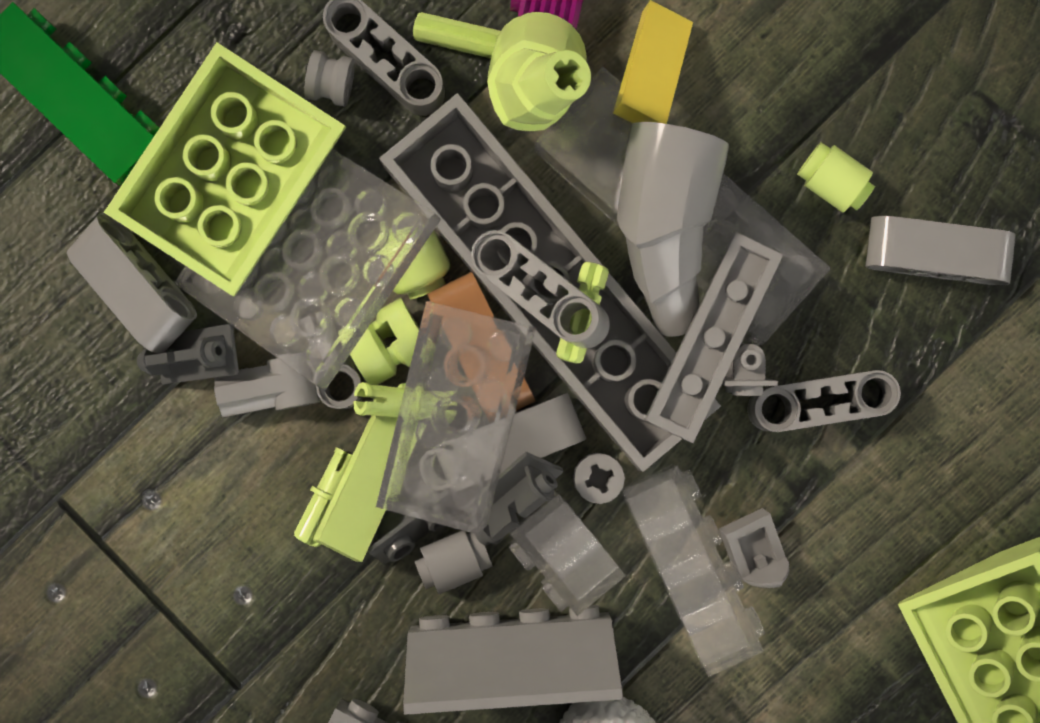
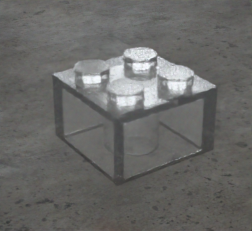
[509,489,626,616]

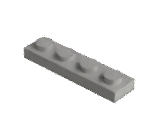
[644,232,783,443]

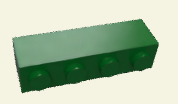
[0,2,160,187]

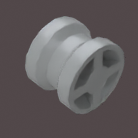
[304,50,355,107]
[573,453,625,504]

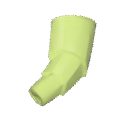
[487,12,591,131]

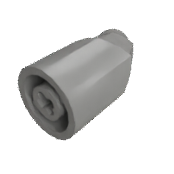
[617,122,729,337]

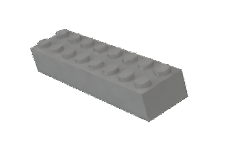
[379,93,721,472]

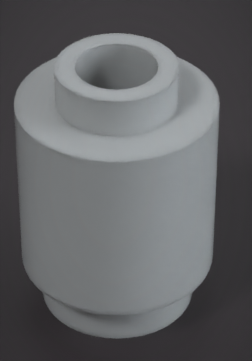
[414,530,493,595]

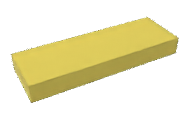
[613,0,693,124]

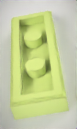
[313,415,424,562]

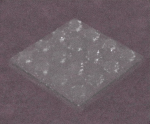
[174,149,441,390]

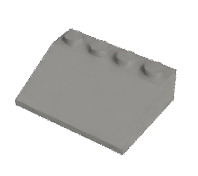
[403,605,623,715]

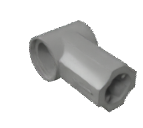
[214,353,320,417]

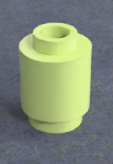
[797,142,875,213]

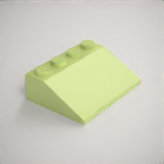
[104,42,346,297]
[898,537,1040,723]

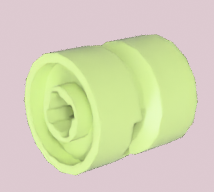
[340,297,433,385]

